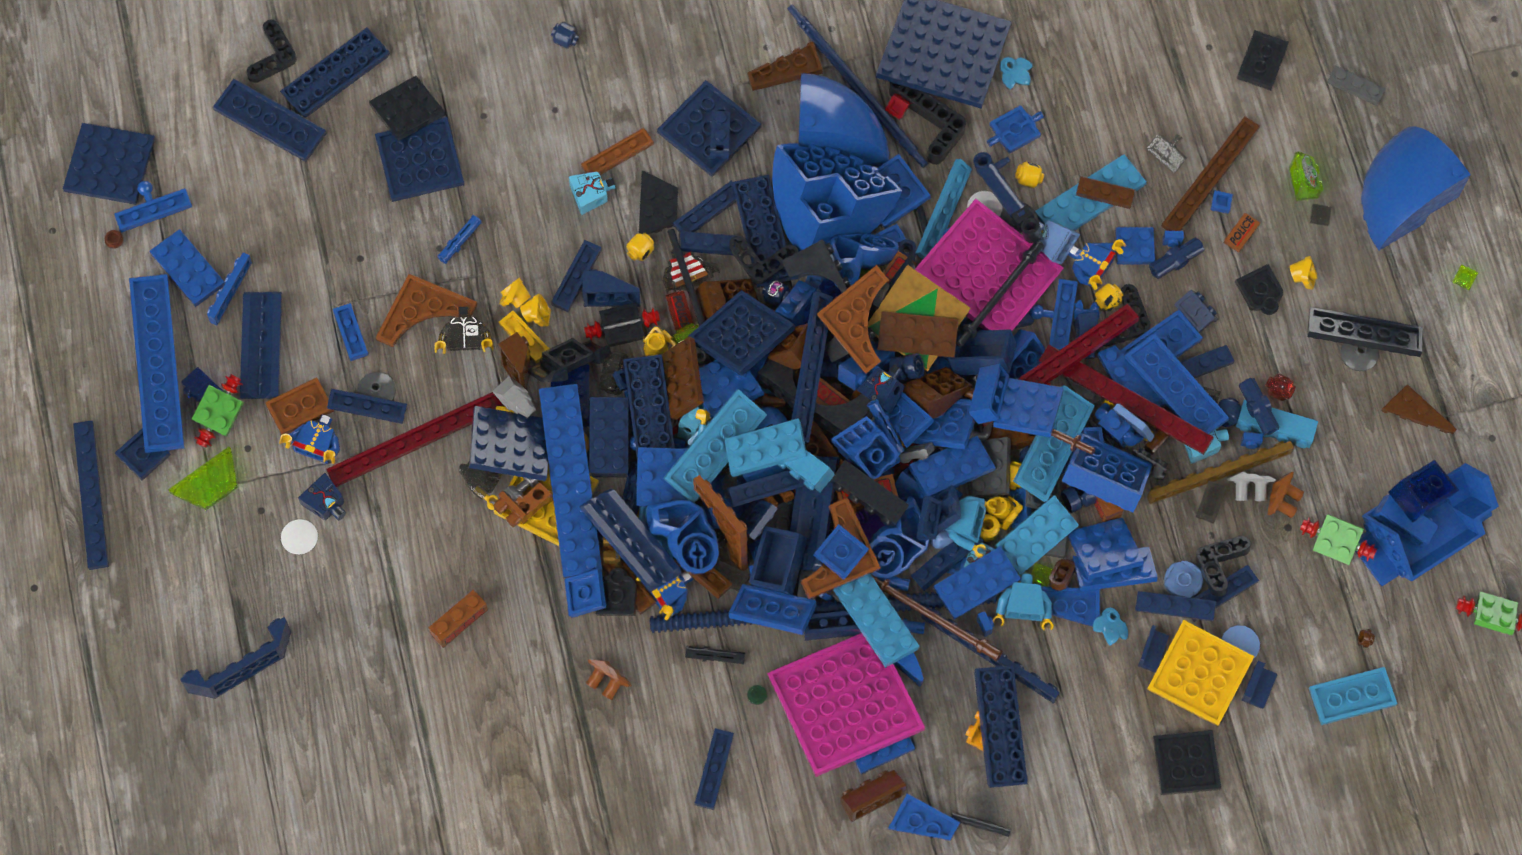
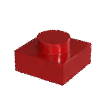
[885,93,911,120]

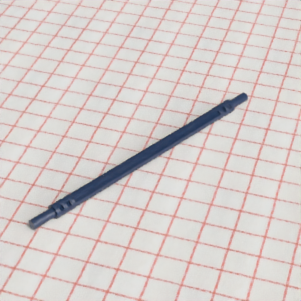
[787,4,928,168]

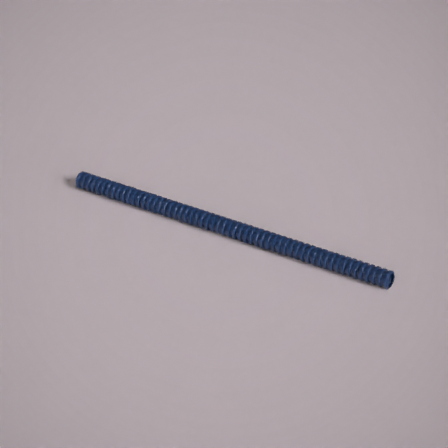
[650,592,997,633]

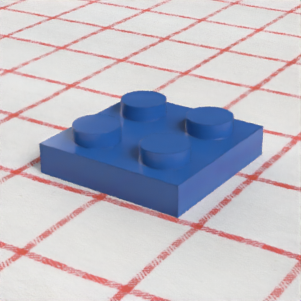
[1115,227,1155,265]
[814,524,869,580]
[564,569,606,618]

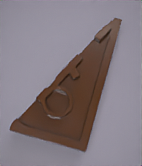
[1381,384,1457,434]

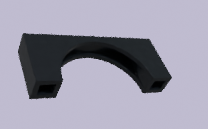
[782,239,876,364]
[758,359,873,437]

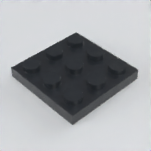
[369,76,445,141]
[1153,730,1221,795]

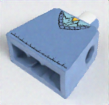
[1033,220,1080,265]

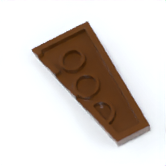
[747,41,823,91]

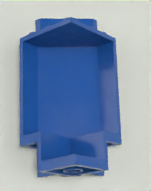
[1355,463,1499,587]

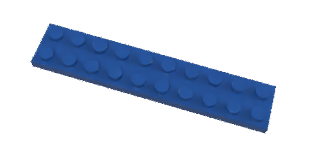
[129,274,184,453]
[539,384,602,578]

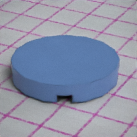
[1164,561,1203,598]
[1221,625,1260,660]

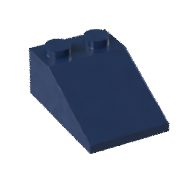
[583,269,641,307]

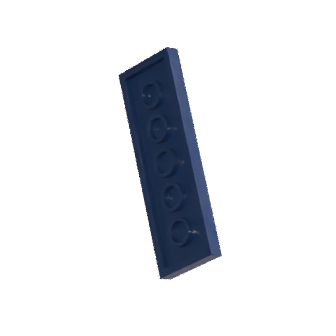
[213,78,327,162]

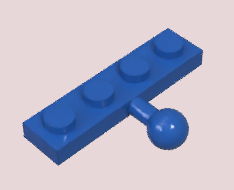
[114,181,192,233]
[1029,279,1078,350]

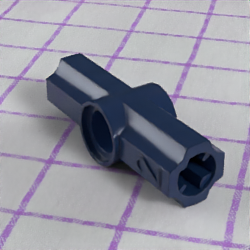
[1149,237,1205,279]
[1239,378,1280,436]

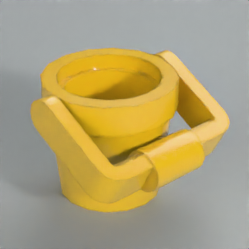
[1289,256,1318,290]
[499,278,531,308]
[520,293,551,327]
[643,327,677,356]
[989,496,1023,530]

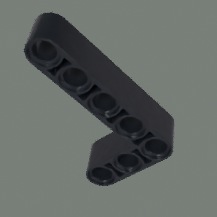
[889,82,966,165]

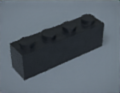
[830,460,909,527]

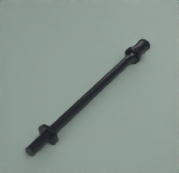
[956,240,1044,347]

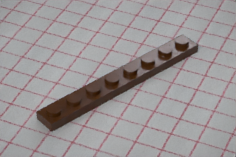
[1161,116,1260,231]

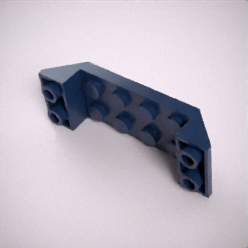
[180,617,291,699]

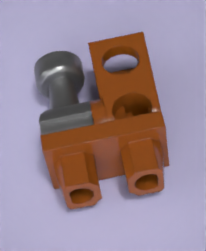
[493,477,553,527]

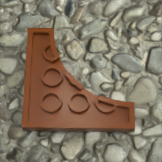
[817,265,889,374]
[376,274,478,347]
[693,475,748,572]
[801,498,881,599]

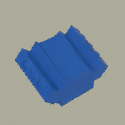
[831,416,900,480]

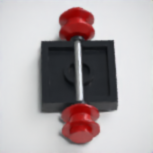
[584,302,660,347]

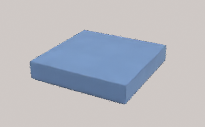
[1113,403,1154,442]

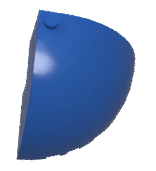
[799,73,890,167]
[1361,126,1471,250]
[772,143,902,252]

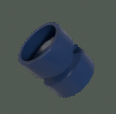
[889,353,924,382]
[1061,487,1097,514]

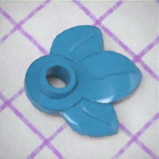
[1000,57,1032,89]
[1093,607,1128,645]

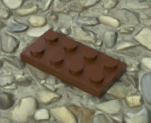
[878,311,958,357]
[662,336,704,420]

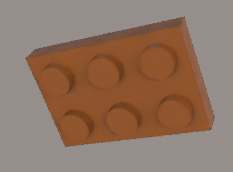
[265,377,334,435]

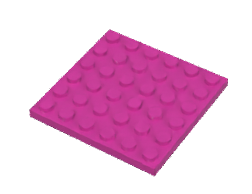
[915,199,1064,331]
[767,633,925,777]

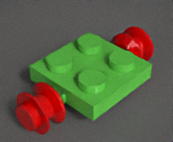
[192,374,244,448]
[1300,514,1377,565]
[1455,592,1522,635]

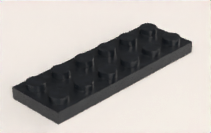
[1307,307,1423,357]

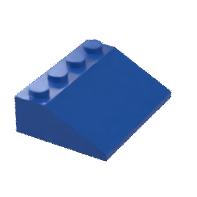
[1062,433,1153,512]

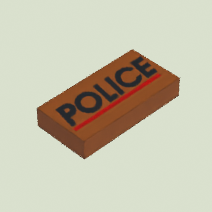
[1223,213,1260,252]

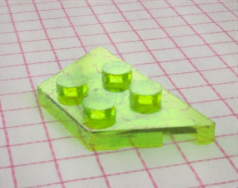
[168,446,238,510]

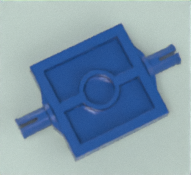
[987,105,1044,154]

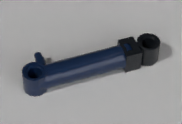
[973,152,1042,243]

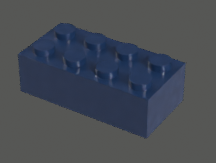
[589,397,629,478]

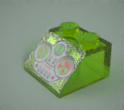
[1289,151,1323,201]

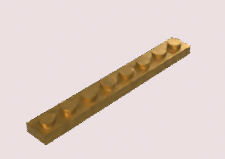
[1147,441,1294,504]

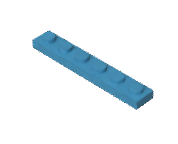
[915,159,972,260]

